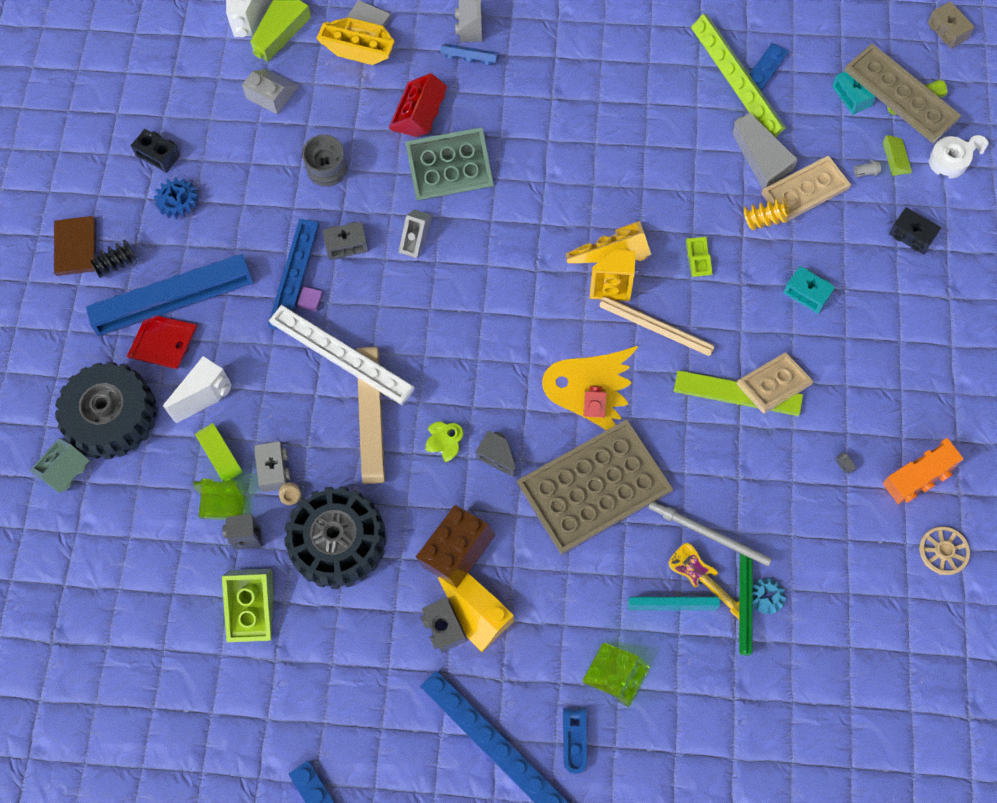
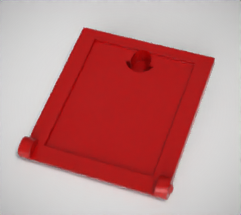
[126,316,198,370]

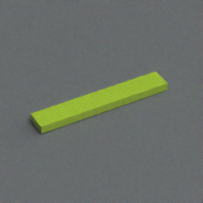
[673,370,803,416]

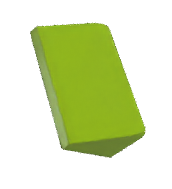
[883,135,912,176]

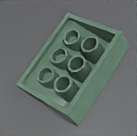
[405,127,494,201]

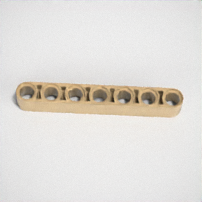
[357,346,385,485]

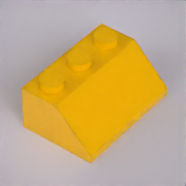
[589,248,636,301]

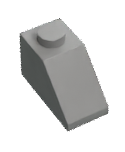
[399,210,432,258]

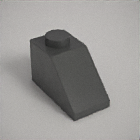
[476,430,516,478]

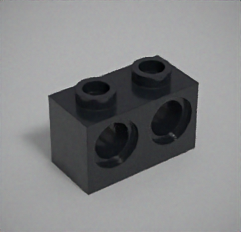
[130,128,180,173]

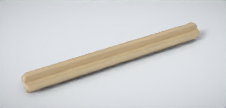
[600,296,714,356]

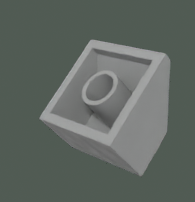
[455,0,482,42]
[242,69,299,114]

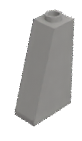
[732,112,798,189]

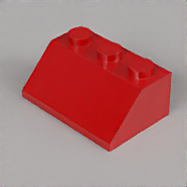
[389,73,448,137]

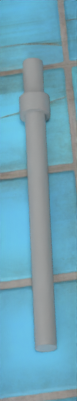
[648,502,772,567]

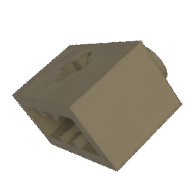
[928,1,975,49]

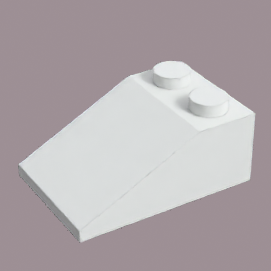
[163,356,232,423]

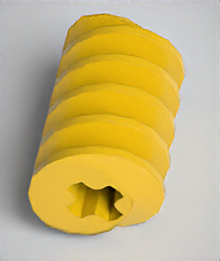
[744,197,789,230]

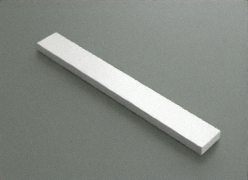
[269,305,415,406]

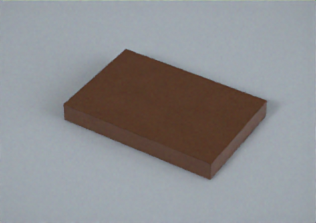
[54,216,96,276]

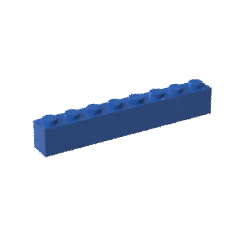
[86,253,253,336]

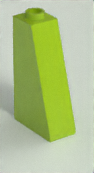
[250,0,311,62]

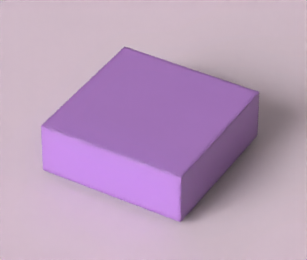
[297,287,323,312]

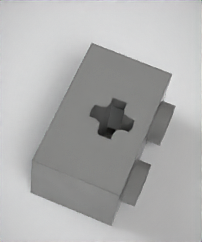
[254,441,291,492]

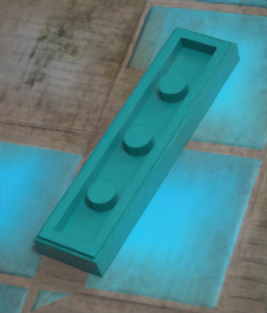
[627,597,720,610]

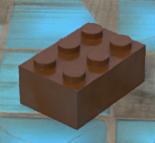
[416,505,496,588]

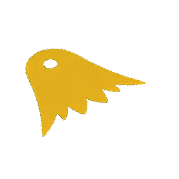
[542,346,638,431]

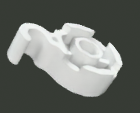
[929,135,988,179]

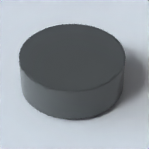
[836,452,856,474]

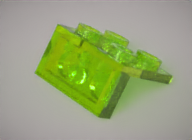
[193,478,246,520]
[582,643,650,708]

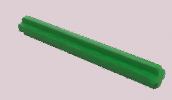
[739,553,753,656]

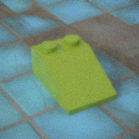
[222,568,274,642]

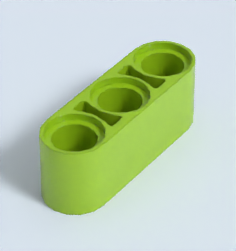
[194,423,243,483]

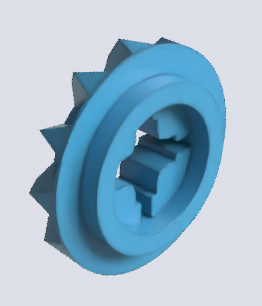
[753,578,786,614]

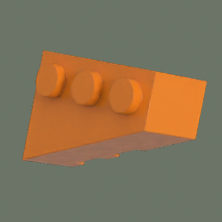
[882,438,963,505]

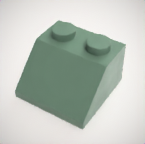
[29,438,90,494]

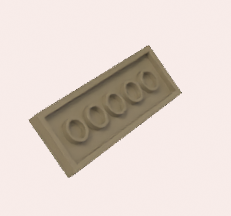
[844,43,962,143]

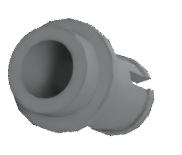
[854,160,881,178]

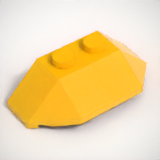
[317,17,395,65]

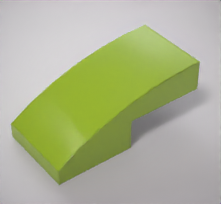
[685,237,713,277]

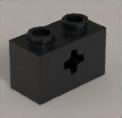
[889,207,942,254]

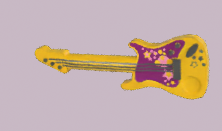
[668,543,739,619]

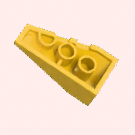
[565,221,651,263]
[437,573,514,652]

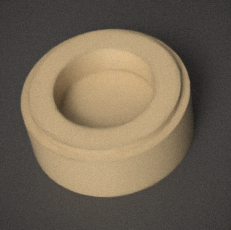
[279,482,301,505]

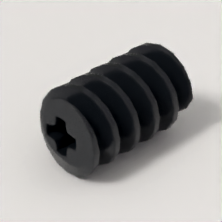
[90,239,137,278]

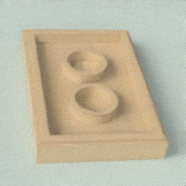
[736,352,813,414]

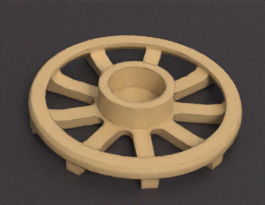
[919,527,970,575]

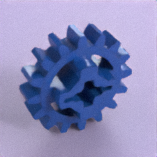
[154,177,198,219]

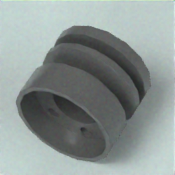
[302,134,347,187]

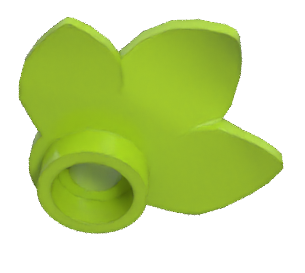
[425,421,464,462]

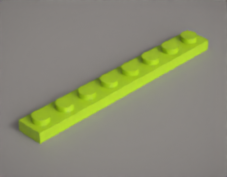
[691,14,786,138]

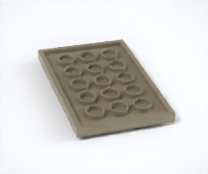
[517,419,673,555]

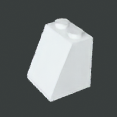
[226,0,271,37]

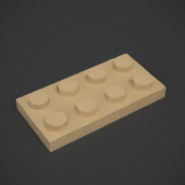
[761,155,851,221]

